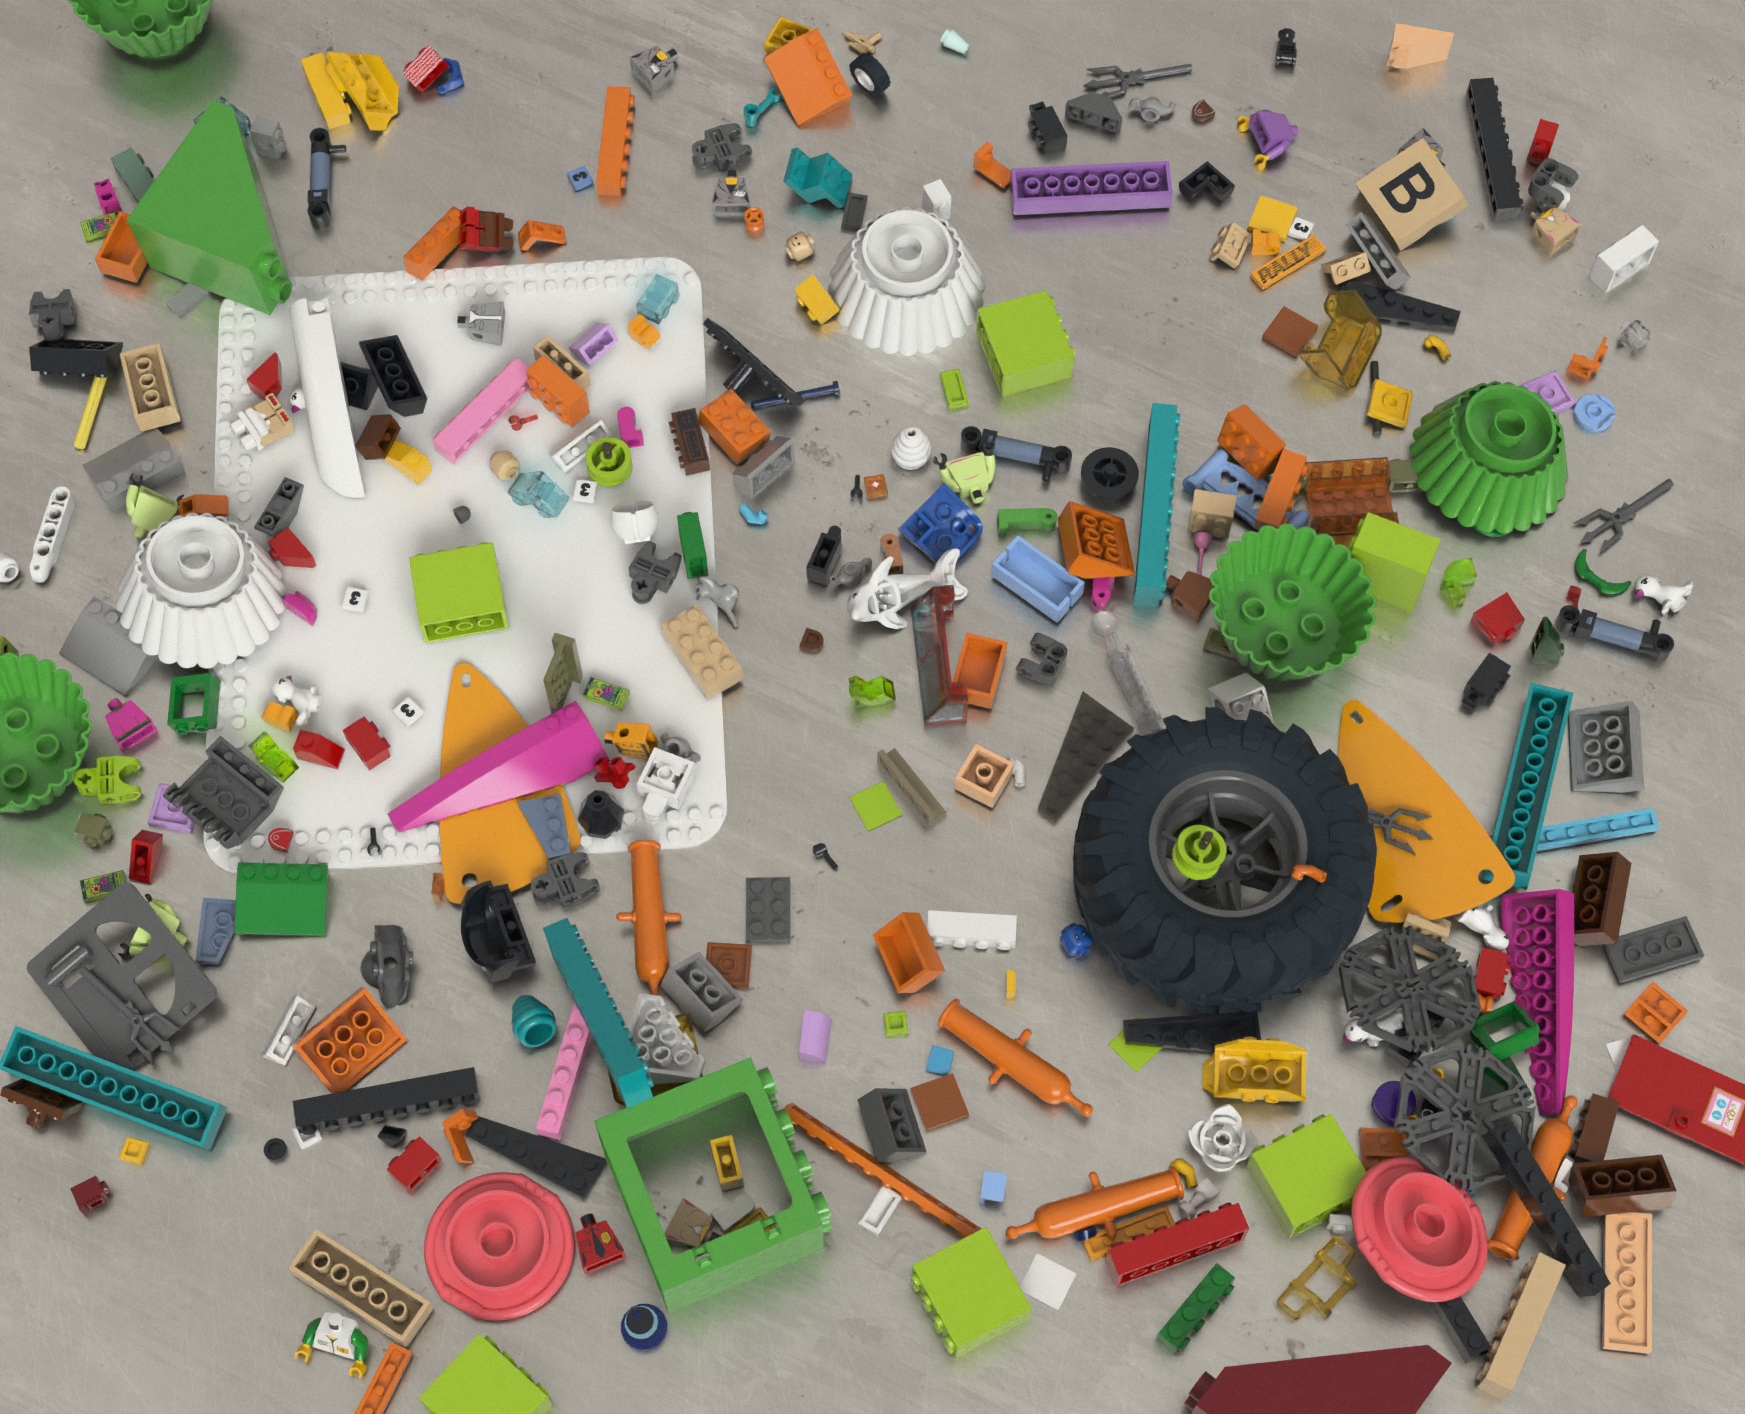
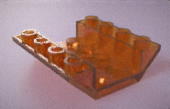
[1305,457,1399,536]

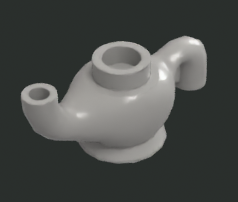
[1128,97,1176,122]
[830,558,872,587]
[660,733,701,763]

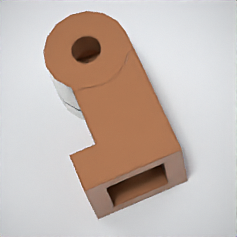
[880,534,903,575]

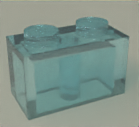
[636,274,680,325]

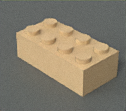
[119,343,181,432]
[661,604,743,700]

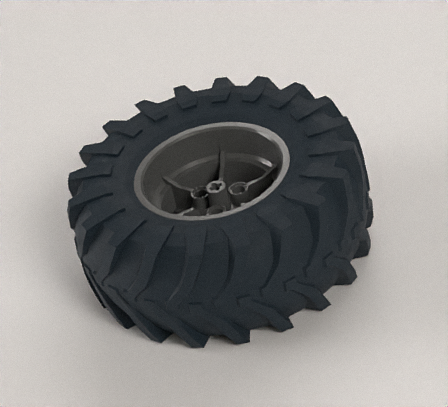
[1073,707,1377,1014]

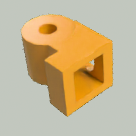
[1251,229,1281,256]
[627,314,661,349]
[261,702,298,733]

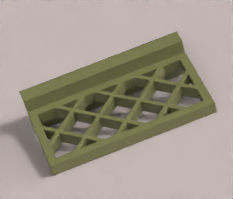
[543,633,583,714]

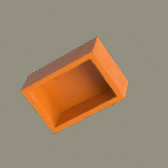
[95,211,147,283]
[526,355,590,428]
[698,389,771,465]
[1217,404,1286,481]
[950,632,1008,709]
[873,912,945,993]

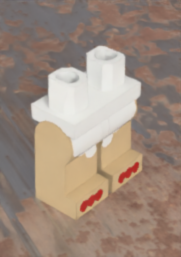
[230,393,295,451]

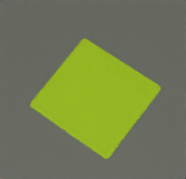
[850,781,902,831]
[1108,1017,1162,1072]

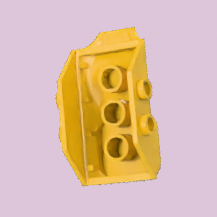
[325,51,399,131]
[1202,1037,1306,1103]

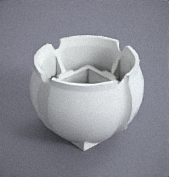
[611,501,658,544]

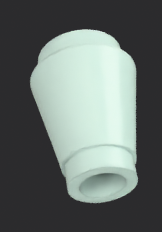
[940,29,970,54]

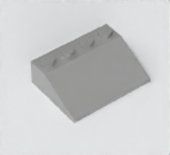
[82,428,185,512]
[59,596,158,697]
[1569,701,1644,793]

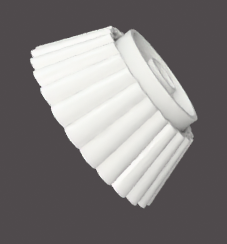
[828,207,985,356]
[116,513,286,668]

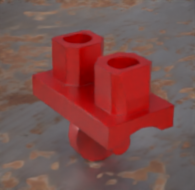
[594,757,636,789]

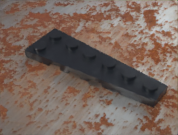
[1333,279,1461,332]
[1123,1011,1261,1052]
[465,1116,607,1200]

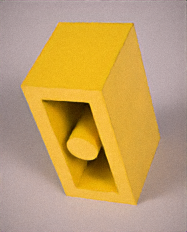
[794,274,840,325]
[710,1135,744,1191]

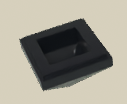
[378,1125,406,1148]

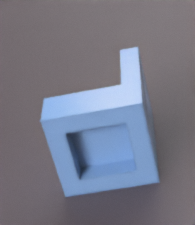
[980,1171,1007,1204]

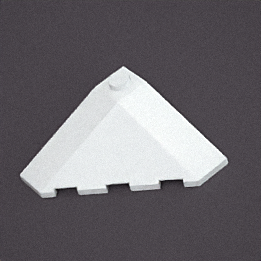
[627,993,706,1084]

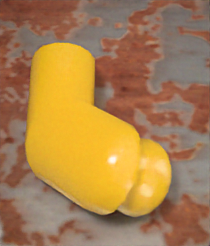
[1424,335,1451,360]
[1170,1158,1198,1189]

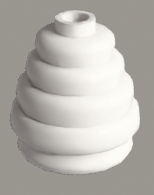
[891,425,932,470]

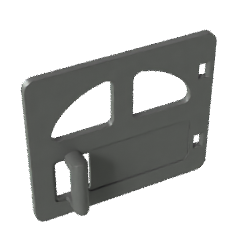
[27,882,217,1070]

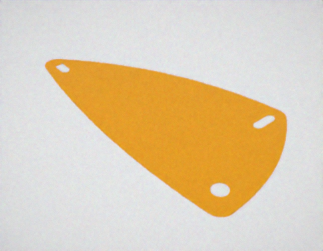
[440,662,581,904]
[1338,700,1515,923]

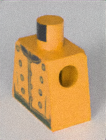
[604,722,659,760]

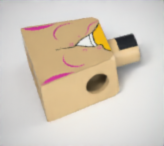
[1530,207,1581,255]
[665,1198,722,1250]

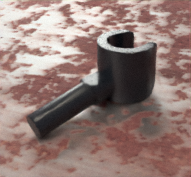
[850,475,863,501]
[367,828,382,856]
[812,843,838,870]

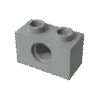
[250,115,286,159]

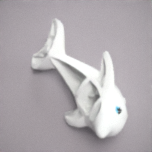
[847,548,968,629]

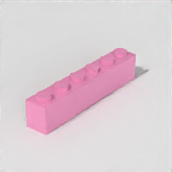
[433,358,529,464]
[536,1002,592,1142]

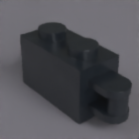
[1028,101,1068,154]
[806,525,842,585]
[1461,652,1511,710]

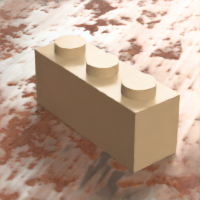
[533,335,591,390]

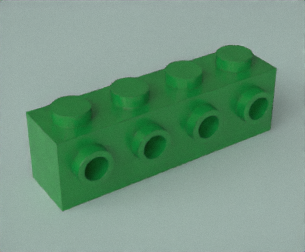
[1156,1263,1235,1354]

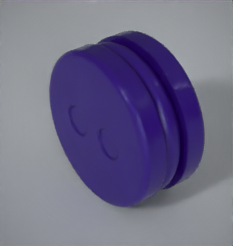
[1372,1081,1416,1126]

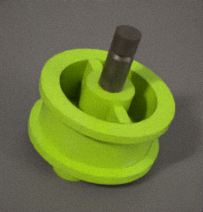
[585,437,633,487]
[1172,825,1227,880]

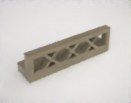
[877,748,947,827]

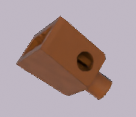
[1166,571,1213,622]

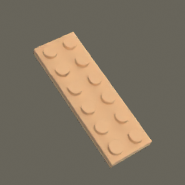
[1602,1212,1652,1354]

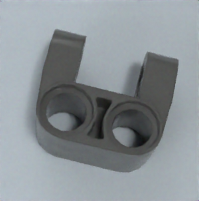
[1528,158,1579,208]
[1016,633,1067,686]

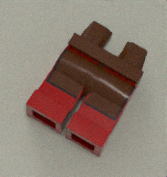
[460,206,513,253]

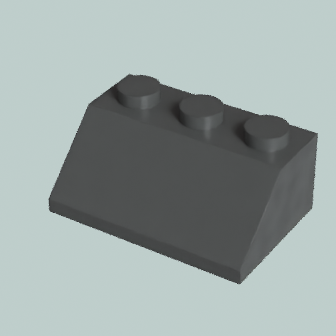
[857,1088,927,1163]

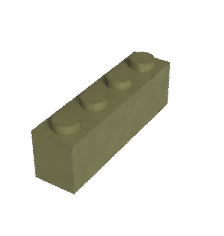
[1385,459,1422,492]

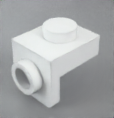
[1326,1206,1354,1233]

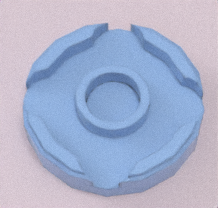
[1573,394,1615,432]

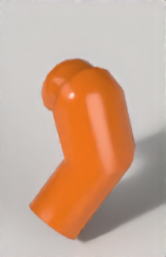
[1291,864,1327,883]

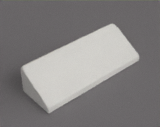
[550,419,613,472]
[262,995,316,1066]

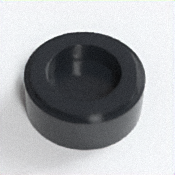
[264,1138,288,1162]

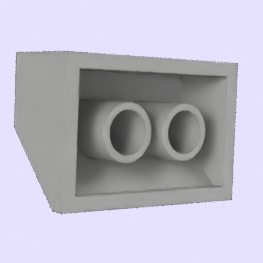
[733,436,795,500]
[660,952,743,1033]

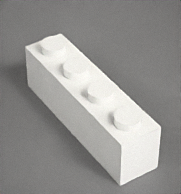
[927,910,1017,950]

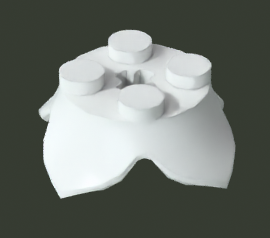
[1189,1104,1259,1172]

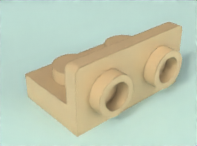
[1210,222,1252,268]
[1321,251,1371,284]

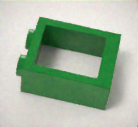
[677,512,708,579]
[167,673,221,734]
[1468,1001,1540,1061]

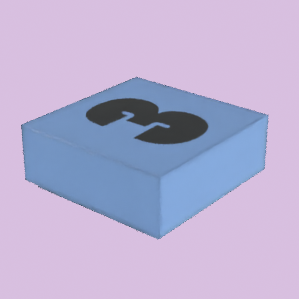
[567,165,593,191]

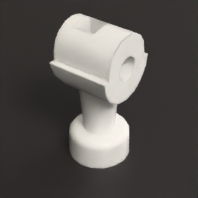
[1178,1178,1221,1220]

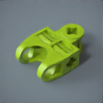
[74,756,141,805]

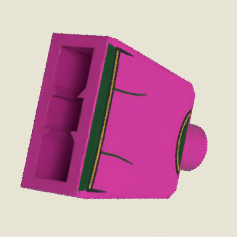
[105,698,157,753]

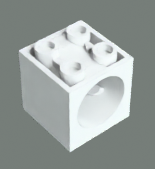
[1208,673,1274,724]

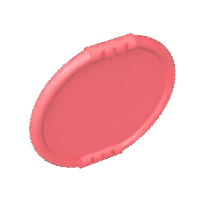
[1351,1157,1488,1302]
[424,1172,575,1321]

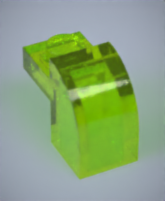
[1440,558,1477,608]
[848,675,896,709]
[248,731,299,782]

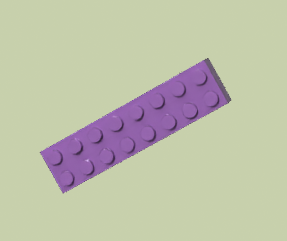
[1010,161,1173,215]

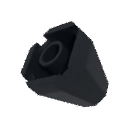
[578,790,625,839]

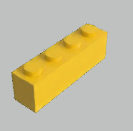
[300,52,352,130]

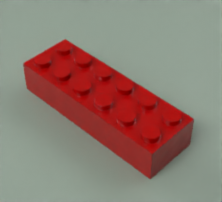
[1105,1202,1249,1287]

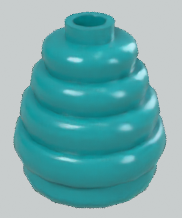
[511,995,557,1047]

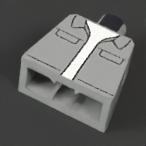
[457,301,506,345]

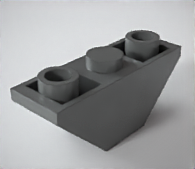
[1065,92,1123,133]
[254,477,304,537]

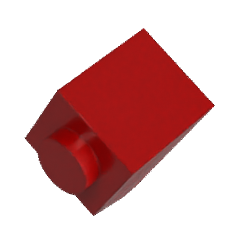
[246,352,282,400]
[268,528,316,568]
[293,729,345,769]
[129,829,163,884]

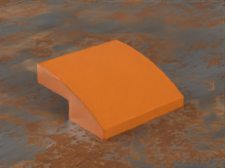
[1624,981,1688,1044]
[1360,1127,1408,1172]

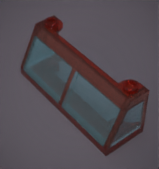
[911,585,968,726]

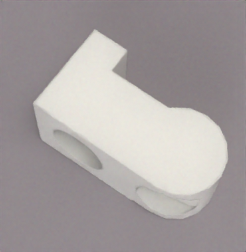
[710,1194,755,1235]

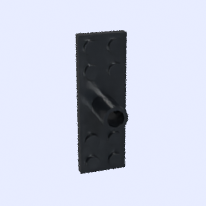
[703,318,805,406]

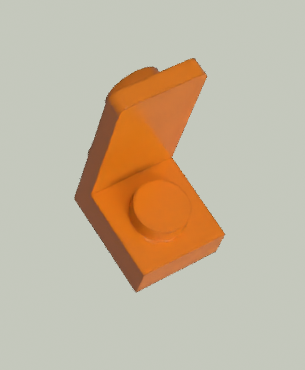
[973,142,1011,188]
[518,220,566,251]
[1567,337,1608,379]
[442,1109,478,1164]

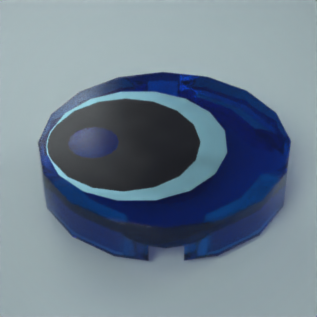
[621,1304,668,1351]

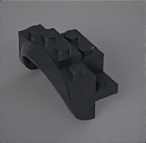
[460,880,536,983]

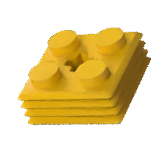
[764,16,814,54]

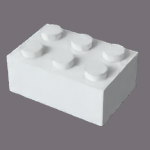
[1589,225,1659,294]

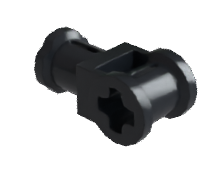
[1275,28,1297,66]

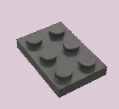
[746,877,790,943]

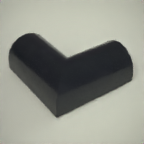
[1179,161,1235,201]

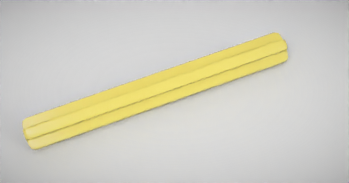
[74,374,107,450]

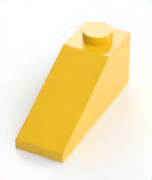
[383,440,432,485]

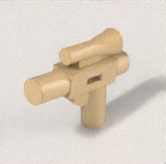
[844,30,882,54]

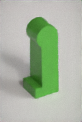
[997,508,1057,537]

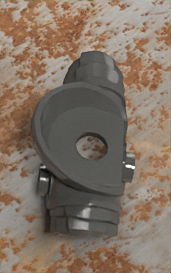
[360,925,413,1007]

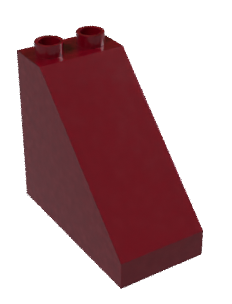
[1184,1345,1452,1414]

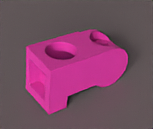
[94,178,123,215]
[617,407,644,448]
[1091,577,1115,610]

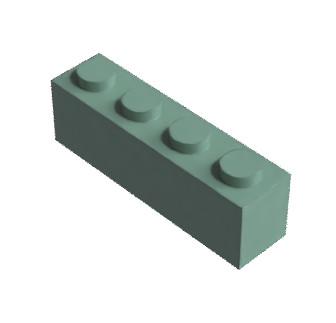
[111,147,154,204]

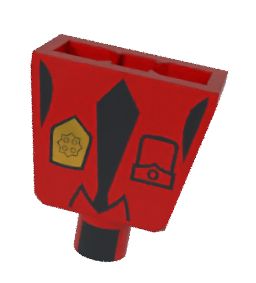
[575,1213,626,1274]

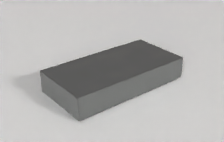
[841,193,868,231]

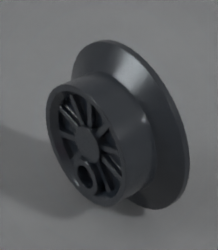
[1081,447,1139,500]

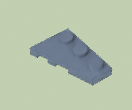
[517,794,571,861]
[195,898,236,965]

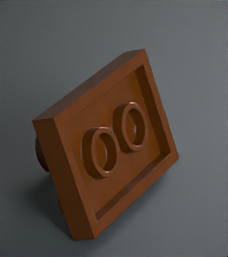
[0,1079,84,1128]

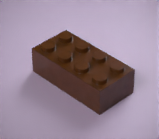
[1572,852,1632,946]
[1568,1155,1677,1217]

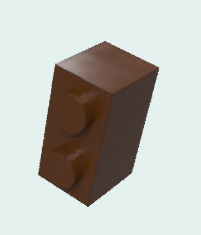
[355,414,401,460]

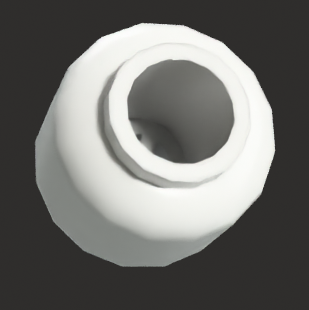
[0,552,19,583]

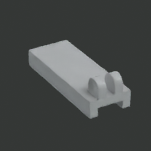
[165,283,209,317]

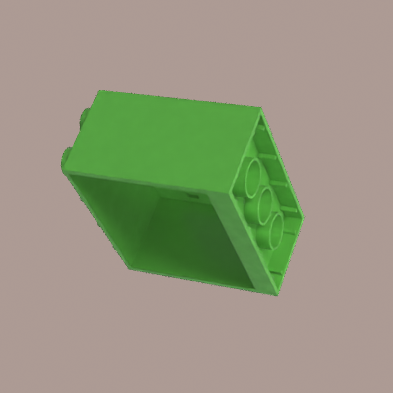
[594,1057,832,1314]

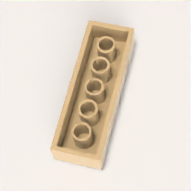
[288,1229,434,1348]
[1476,1252,1566,1401]

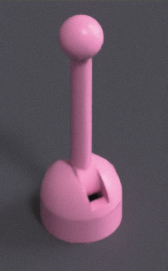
[1194,532,1212,575]

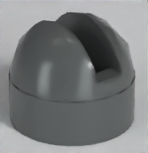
[453,506,471,524]

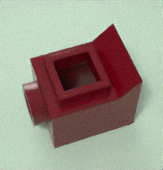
[70,1176,110,1217]

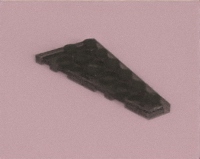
[1038,691,1134,823]

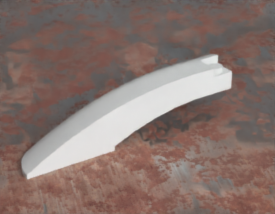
[289,298,365,498]

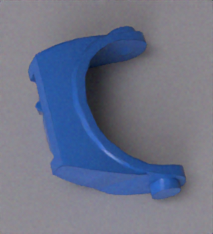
[437,58,464,94]

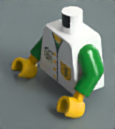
[295,1312,368,1379]

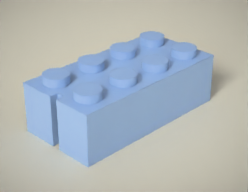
[991,535,1085,623]

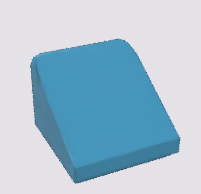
[926,1045,954,1076]

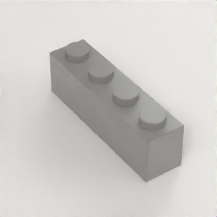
[1346,212,1411,290]

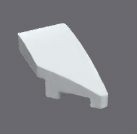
[1553,1155,1575,1193]

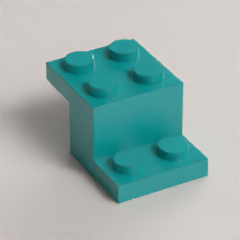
[783,147,853,209]

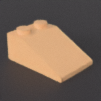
[1387,23,1454,69]

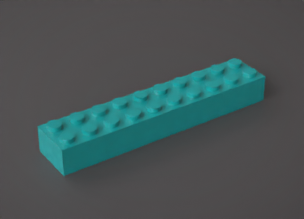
[1133,403,1180,608]
[1483,683,1573,890]
[543,918,654,1109]
[0,1026,228,1150]

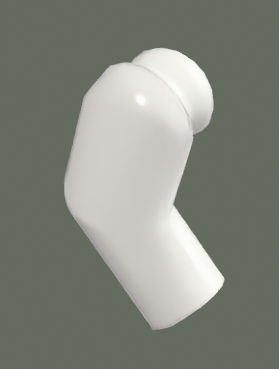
[1005,756,1025,787]

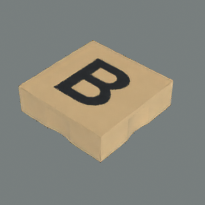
[1355,138,1468,251]

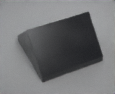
[340,361,378,410]

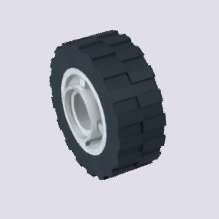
[849,53,891,97]

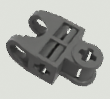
[692,123,752,171]
[29,289,75,341]
[629,541,682,604]
[531,852,600,907]

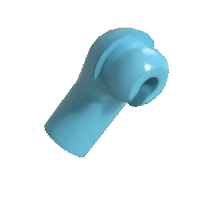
[739,503,768,525]

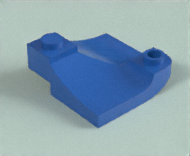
[897,483,983,564]

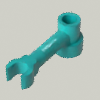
[743,87,782,127]

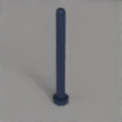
[750,381,840,409]

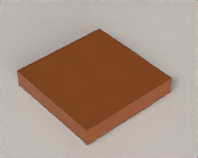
[1262,306,1318,358]
[706,942,752,989]
[910,1073,969,1131]

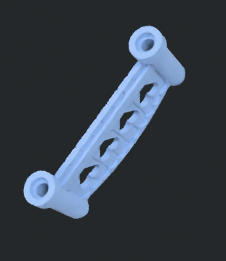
[1182,449,1310,531]

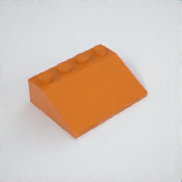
[763,28,853,127]
[1058,501,1135,579]
[291,987,407,1093]

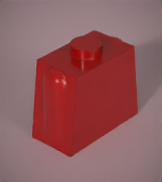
[1470,592,1525,645]

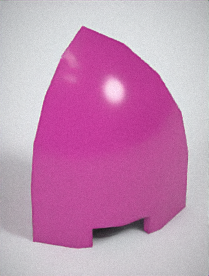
[283,591,317,626]

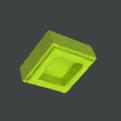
[883,1011,909,1037]

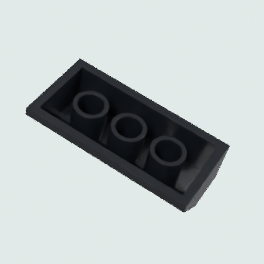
[359,335,428,417]
[29,339,123,378]

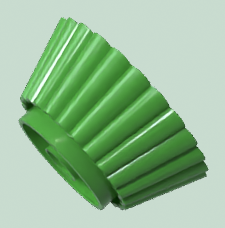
[67,0,213,57]
[1409,381,1568,534]
[1209,524,1377,681]
[0,653,92,813]

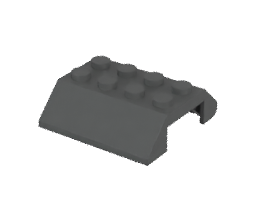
[163,736,284,849]

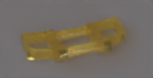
[1277,1236,1357,1320]

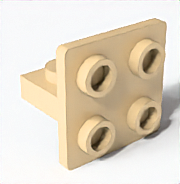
[1402,913,1452,961]

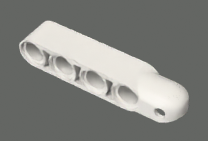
[29,486,75,583]

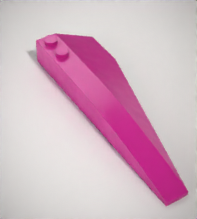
[388,701,610,833]
[1502,889,1574,1115]

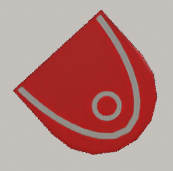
[268,828,294,853]

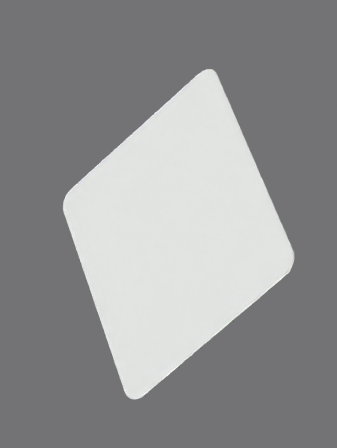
[203,257,727,875]

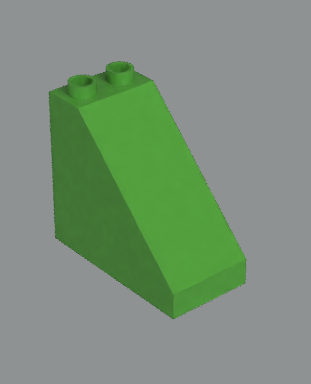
[126,100,292,315]

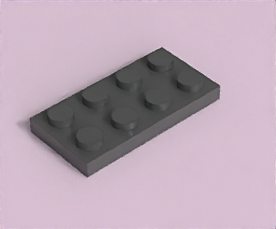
[1603,916,1704,983]

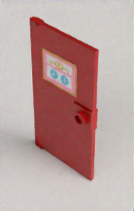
[1608,1034,1745,1165]

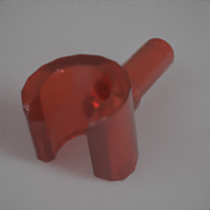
[508,414,538,431]
[1567,585,1581,609]

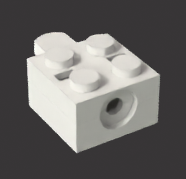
[637,747,696,820]

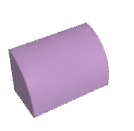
[568,323,619,366]
[798,1010,832,1063]

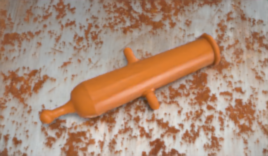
[616,840,682,996]
[937,998,1093,1117]
[1488,1095,1578,1261]
[1005,1165,1184,1239]

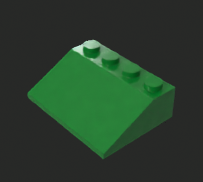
[235,862,329,936]

